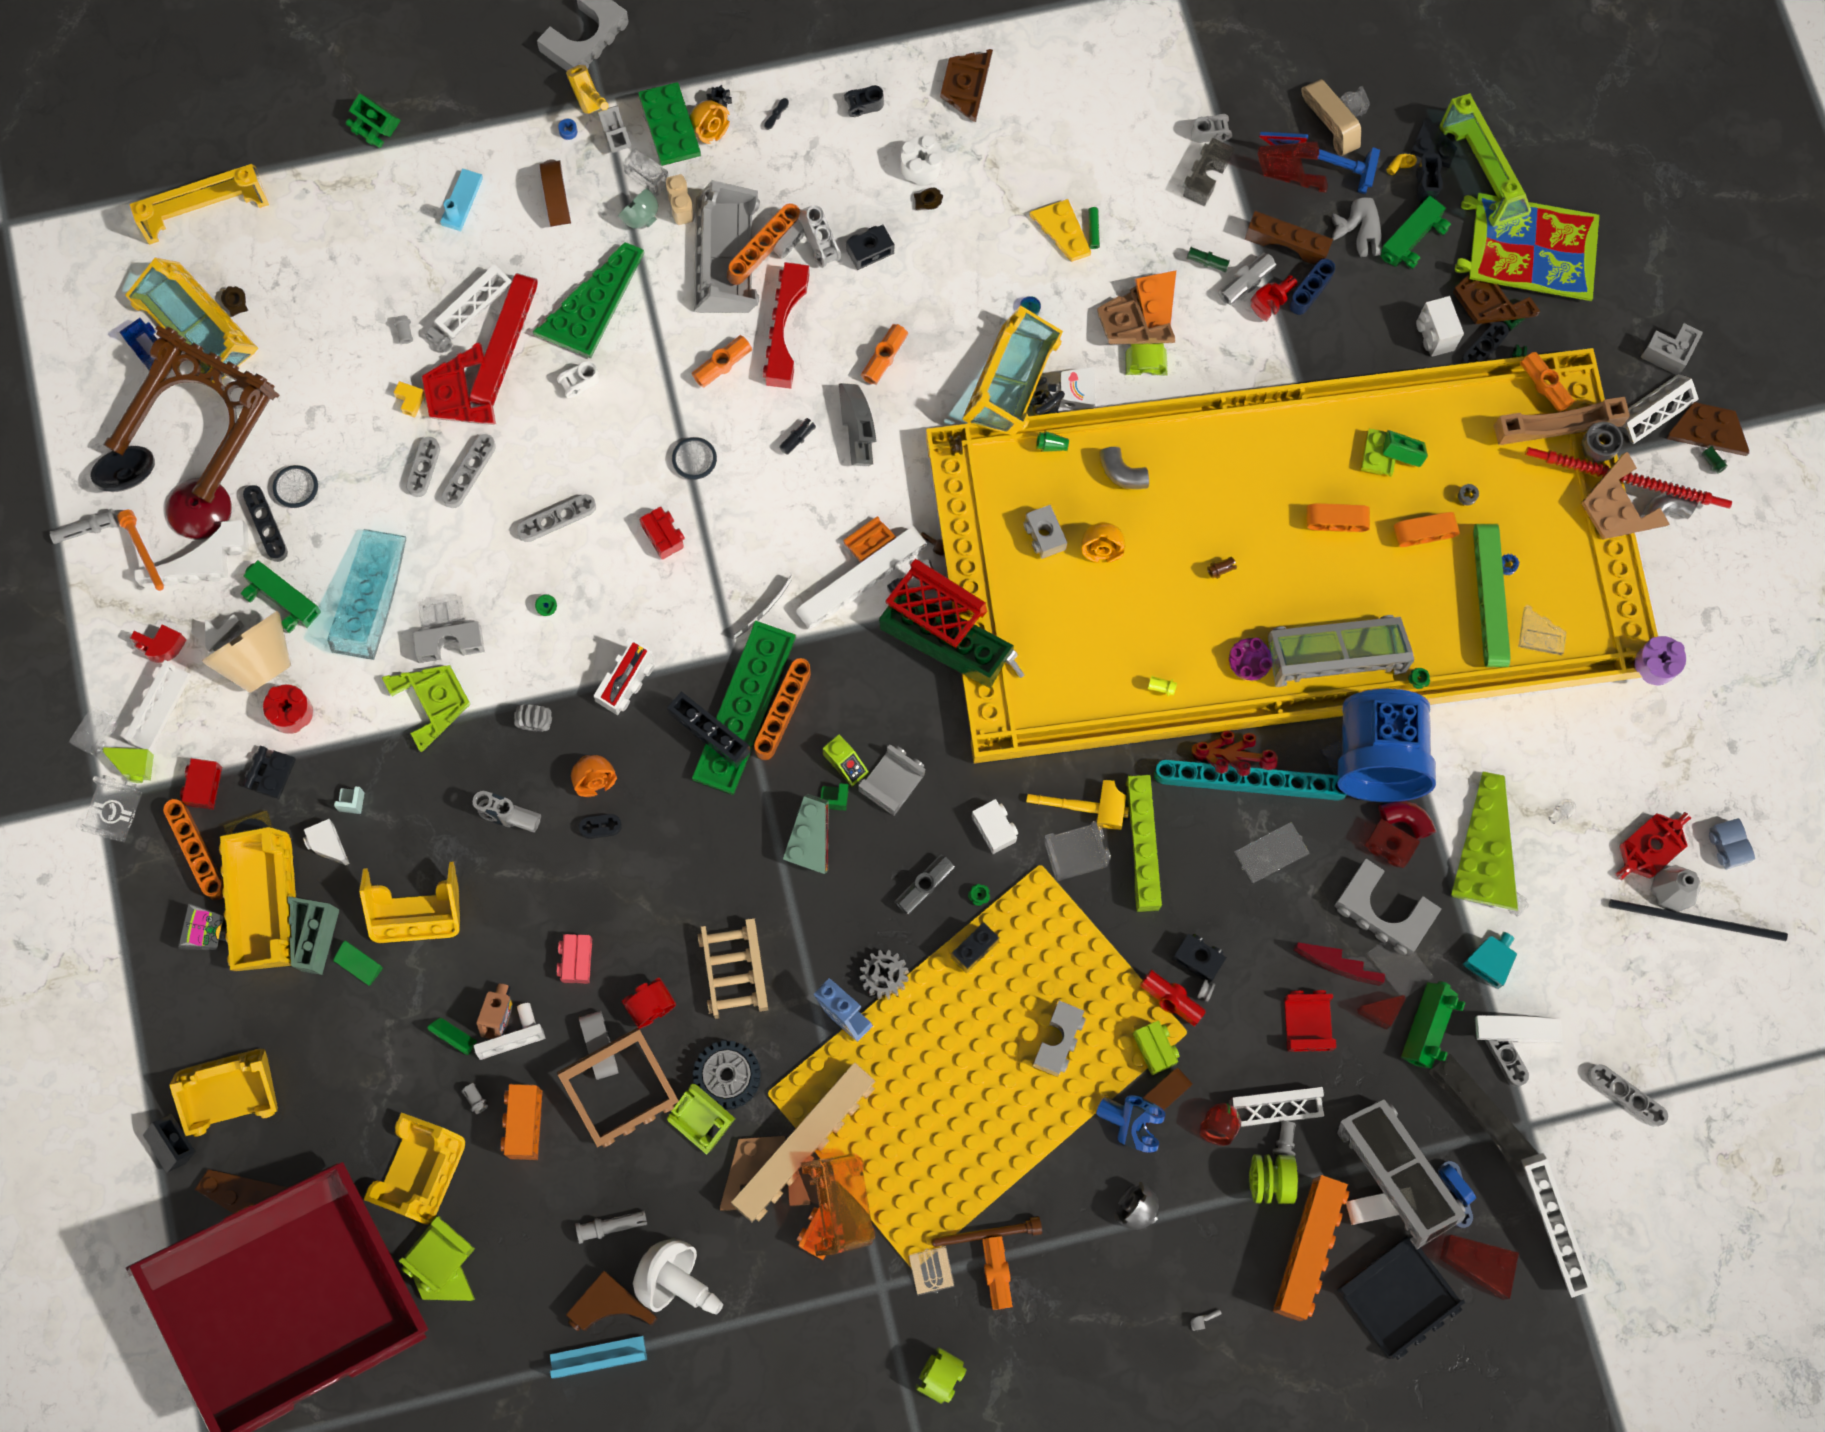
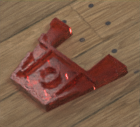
[1257,142,1328,193]

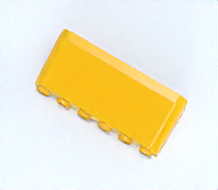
[219,827,296,971]

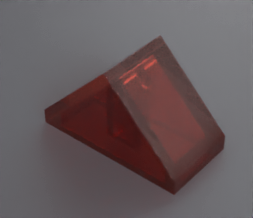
[1357,995,1406,1030]

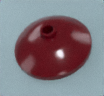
[166,478,232,540]

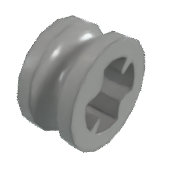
[1197,980,1215,1002]

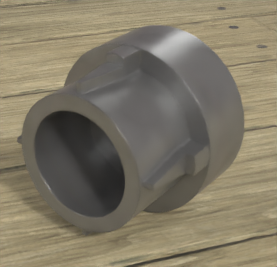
[1581,422,1623,464]

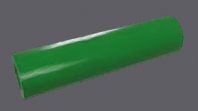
[1088,207,1100,249]

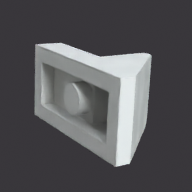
[205,614,244,654]

